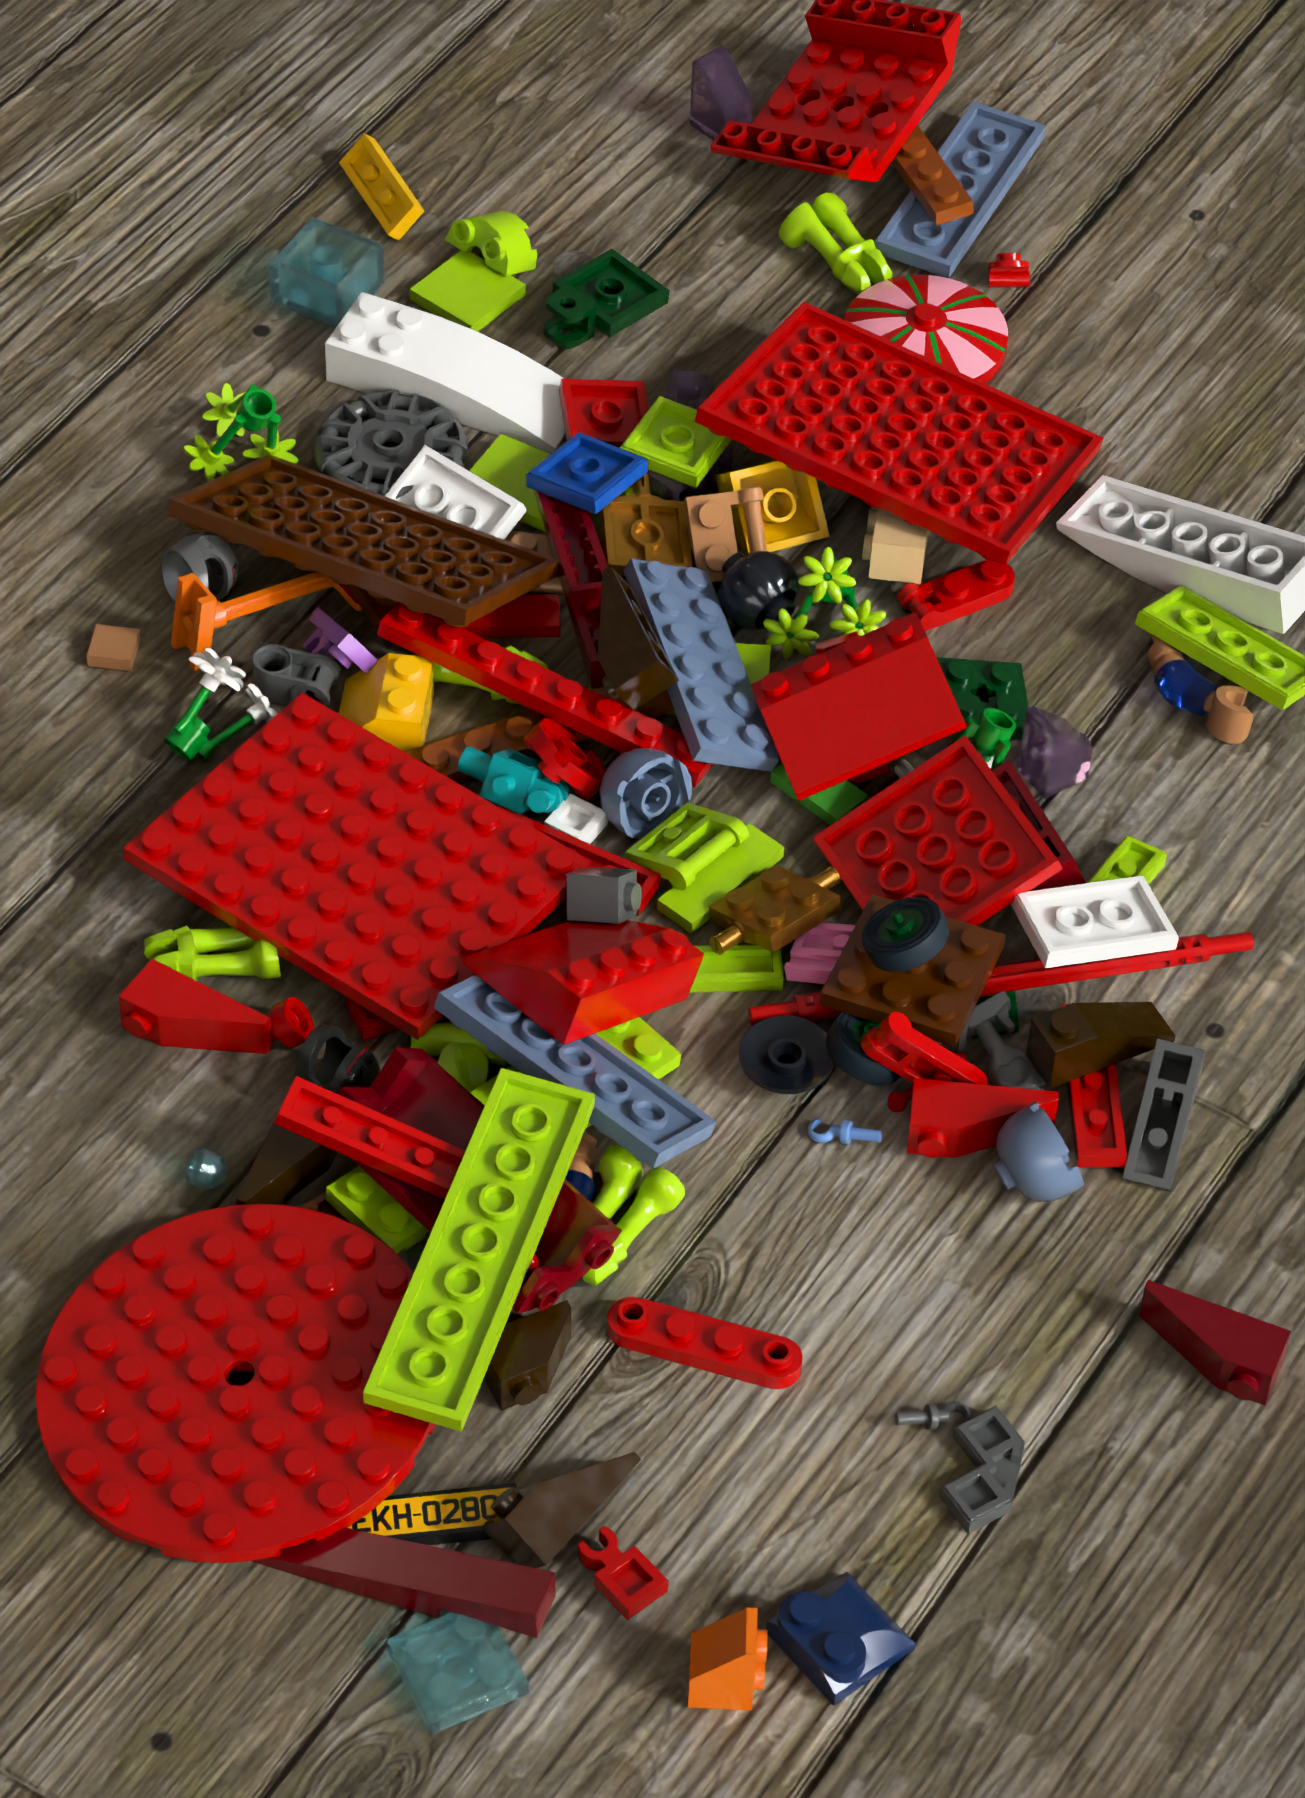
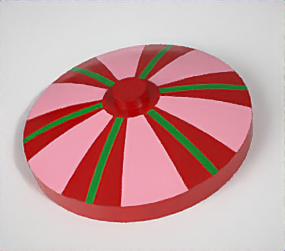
[843,275,1008,384]

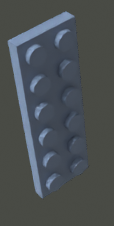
[875,101,1046,278]
[624,558,780,772]
[434,975,716,1169]

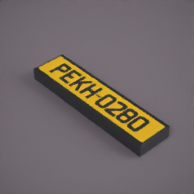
[348,1483,517,1545]

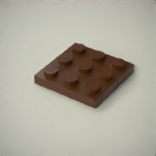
[820,894,1005,1047]

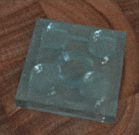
[387,1612,529,1735]

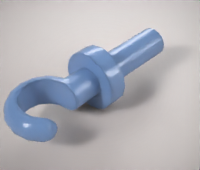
[807,1118,882,1145]

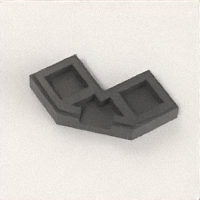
[939,1405,1025,1534]

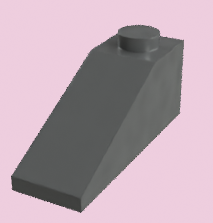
[1122,1039,1205,1191]

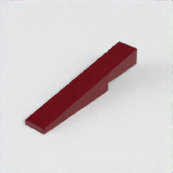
[534,490,608,689]
[252,1527,556,1638]

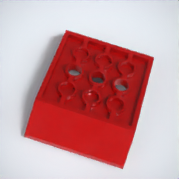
[710,0,961,182]

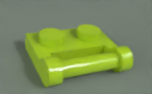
[625,802,749,890]

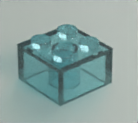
[269,217,385,328]

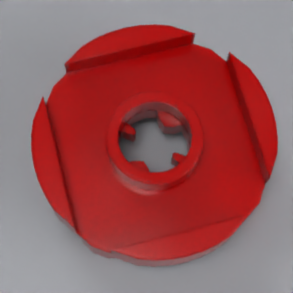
[523,718,607,801]

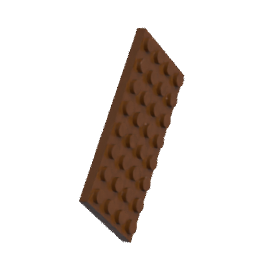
[168,454,560,627]

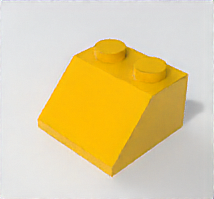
[715,460,830,555]
[338,653,434,752]

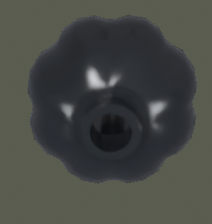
[718,551,799,630]

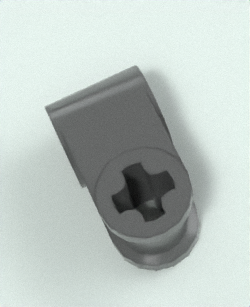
[252,644,341,707]

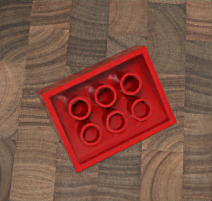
[750,612,967,801]
[463,920,704,1045]

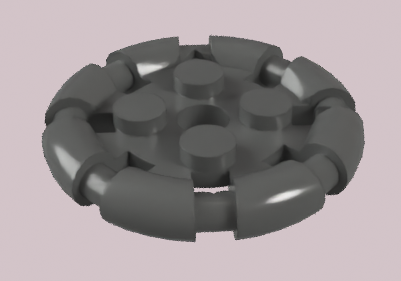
[313,391,468,499]

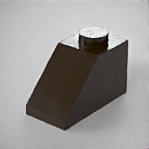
[484,1300,571,1411]

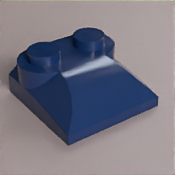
[766,1572,916,1705]

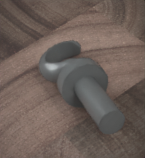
[894,1401,971,1430]

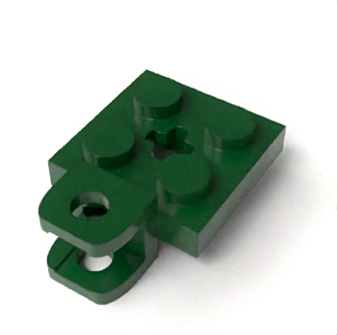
[543,249,670,349]
[937,657,1032,741]

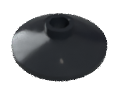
[739,1015,835,1094]

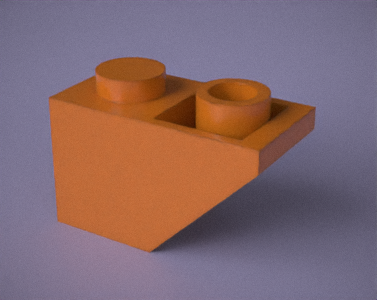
[688,1607,768,1711]

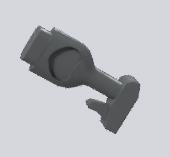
[967,991,1046,1090]

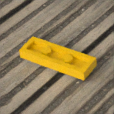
[339,133,424,241]

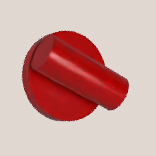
[987,253,1030,287]

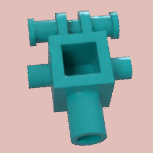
[457,746,574,813]

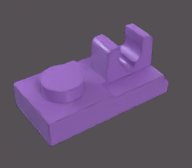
[303,607,378,674]

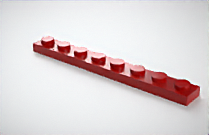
[377,602,714,788]

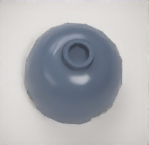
[599,748,692,840]
[993,1101,1084,1202]

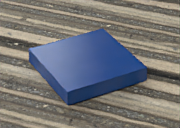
[526,432,648,515]

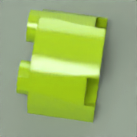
[445,211,537,276]

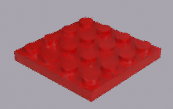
[812,735,1063,926]

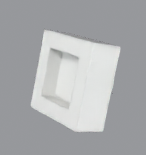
[544,793,608,844]

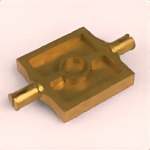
[598,474,693,576]
[708,865,842,955]

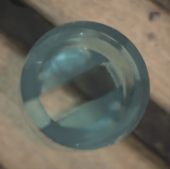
[186,1147,227,1189]

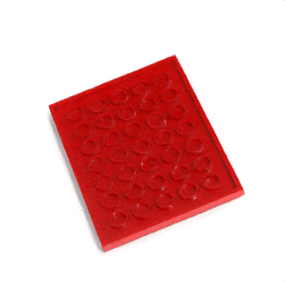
[694,302,1104,566]
[123,693,592,1040]

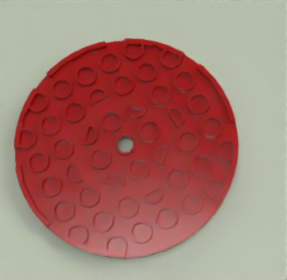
[36,1204,436,1563]

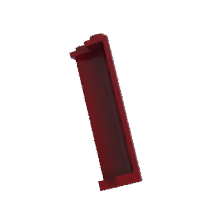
[338,1048,622,1313]

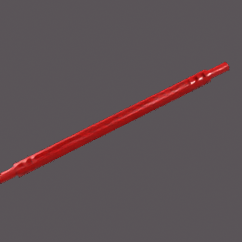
[748,931,1254,1026]

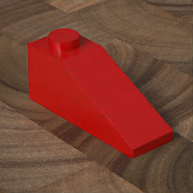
[118,959,273,1054]
[907,1078,1059,1158]

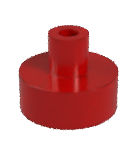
[270,997,314,1048]

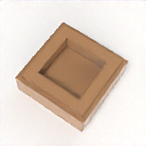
[87,624,141,671]

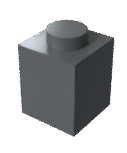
[566,867,642,924]

